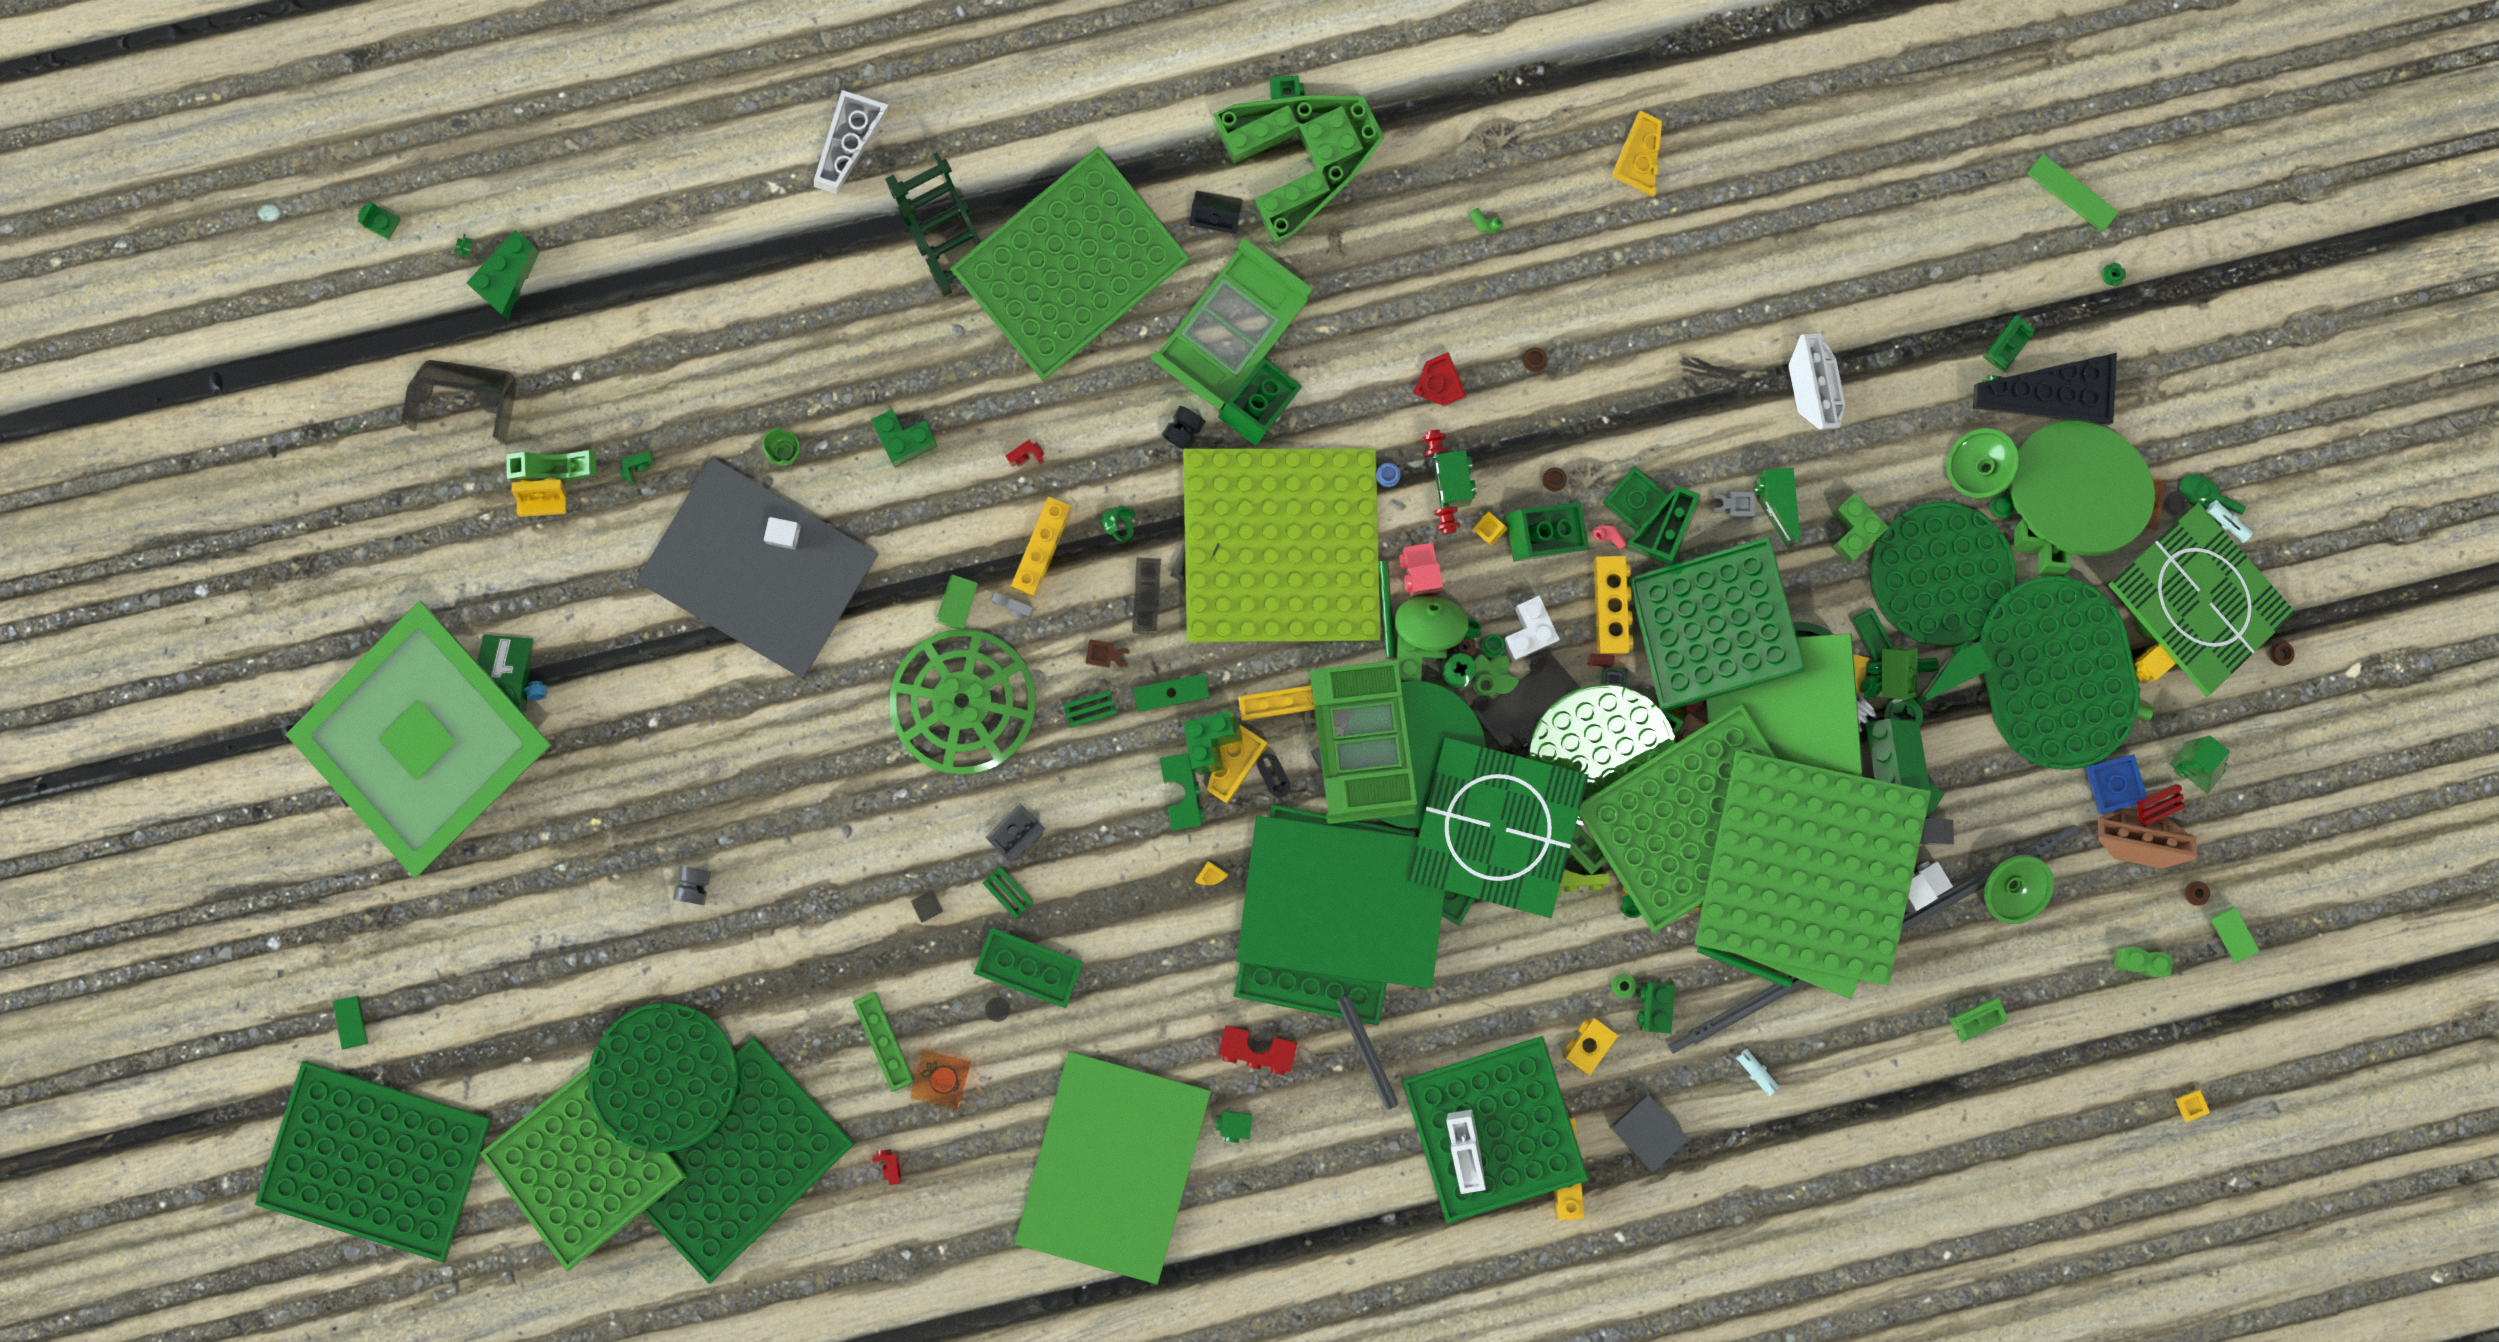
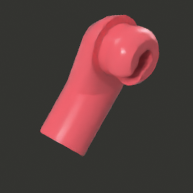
[1593,525,1628,550]

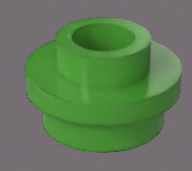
[1611,974,1636,998]

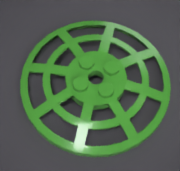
[889,629,1036,775]

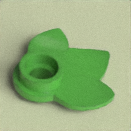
[1473,654,1519,697]

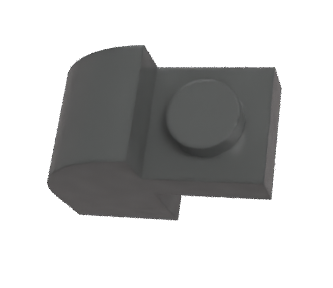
[1920,819,1954,845]

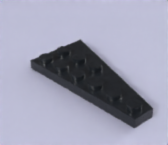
[1973,352,2117,425]

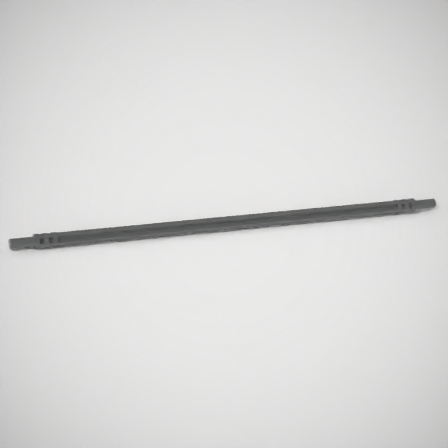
[1668,825,2079,1054]

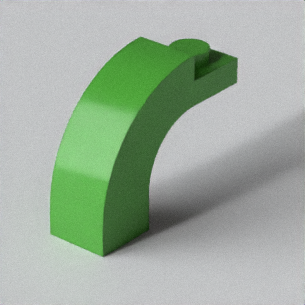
[506,450,596,482]

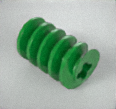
[1442,653,1476,689]

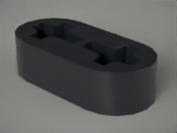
[1257,753,1290,798]

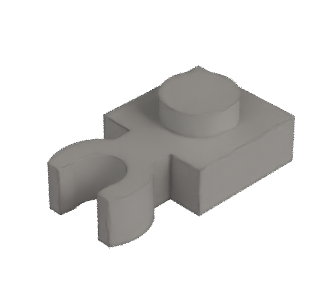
[1712,491,1755,518]
[991,592,1034,621]

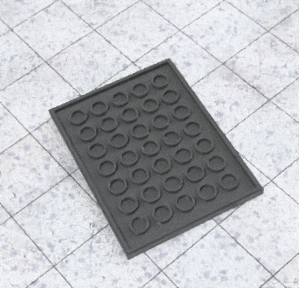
[636,457,879,680]

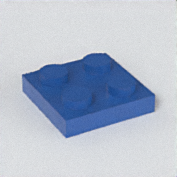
[2085,754,2147,814]

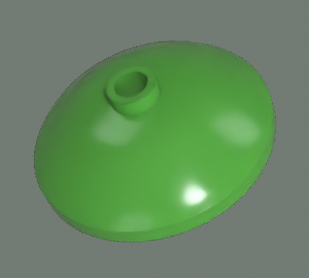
[1946,428,2020,499]
[1395,595,1469,651]
[1984,855,2054,924]

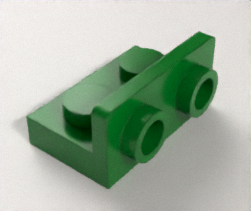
[1637,982,1676,1034]

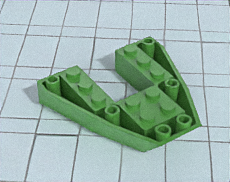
[1213,95,1384,248]

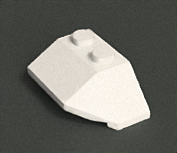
[1789,334,1846,430]

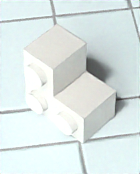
[1503,596,1560,663]
[1905,860,1953,912]

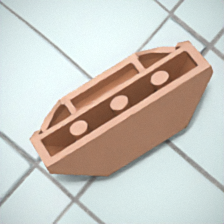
[2098,809,2197,869]

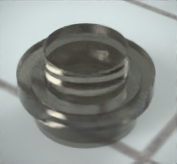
[2164,491,2189,516]
[985,997,1010,1022]

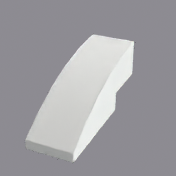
[1446,1110,1486,1194]

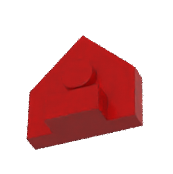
[1413,352,1467,407]

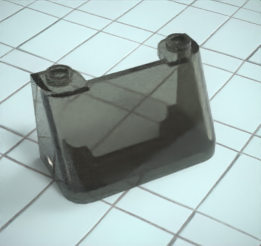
[1469,649,1581,758]

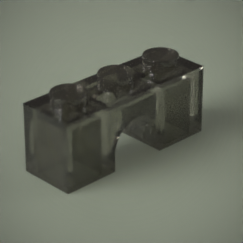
[1132,557,1162,635]

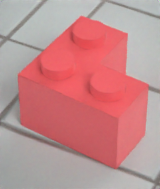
[1400,543,1443,598]

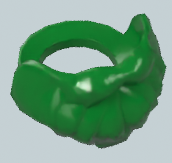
[1101,505,1135,542]

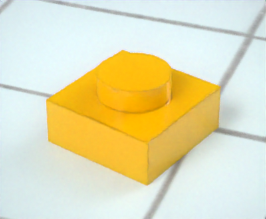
[1472,511,1508,547]
[2175,1090,2210,1122]

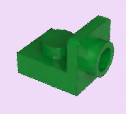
[358,201,401,240]
[619,451,656,486]

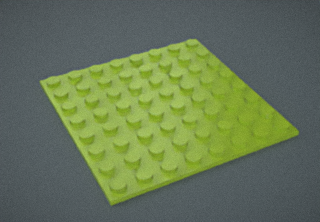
[1183,449,1381,642]

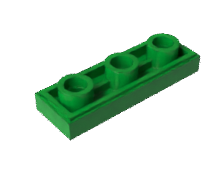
[1133,674,1210,713]

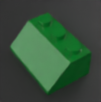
[1866,718,1931,791]

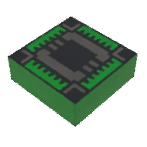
[1601,666,1627,687]

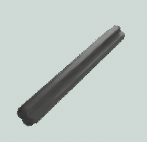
[1337,995,1398,1110]

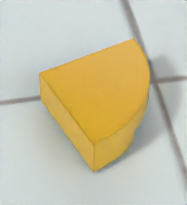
[1195,861,1229,886]

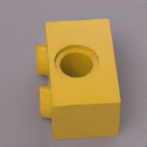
[2133,644,2176,684]
[1563,1018,1619,1076]

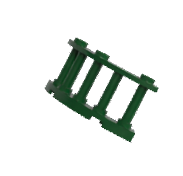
[885,152,981,297]

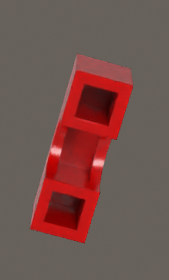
[1219,1025,1298,1076]

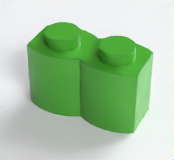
[2113,947,2173,977]

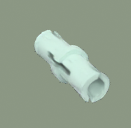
[2206,500,2253,543]
[1736,1048,1780,1097]

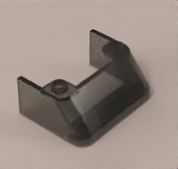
[401,360,517,445]

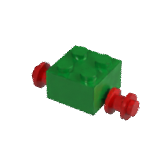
[1422,429,1477,535]

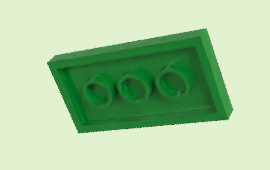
[973,928,1084,1009]

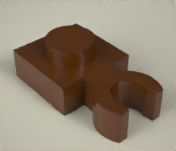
[1085,639,1130,668]

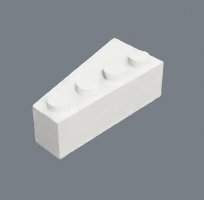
[814,90,888,194]

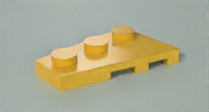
[1611,111,1662,197]
[1207,725,1269,805]

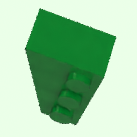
[466,230,539,321]
[1627,486,1700,566]
[2170,735,2230,794]

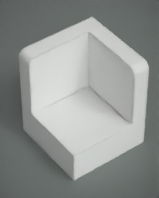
[764,517,801,550]

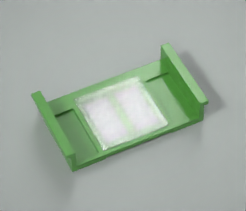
[1150,238,1313,411]
[1308,660,1417,824]

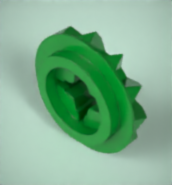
[1883,698,1923,726]

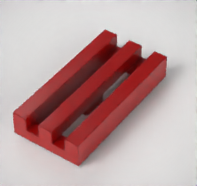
[2137,784,2186,826]

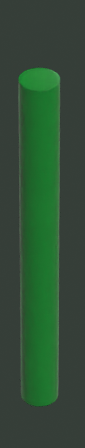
[1379,560,1395,658]
[1697,946,1793,989]

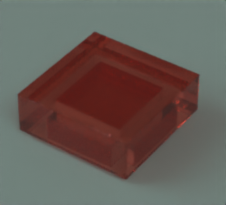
[1587,653,1615,667]

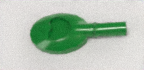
[2178,474,2246,515]

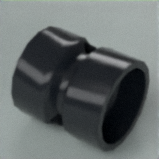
[1162,406,1206,449]

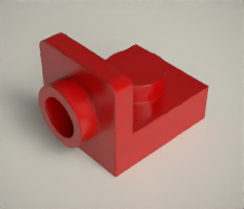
[1006,440,1045,467]
[871,1149,902,1185]

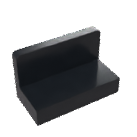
[1189,191,1243,234]

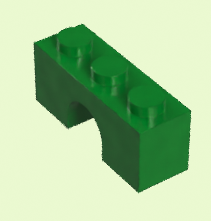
[1160,753,1205,832]

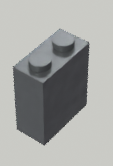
[1610,1094,1689,1173]

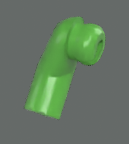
[1469,208,1504,234]

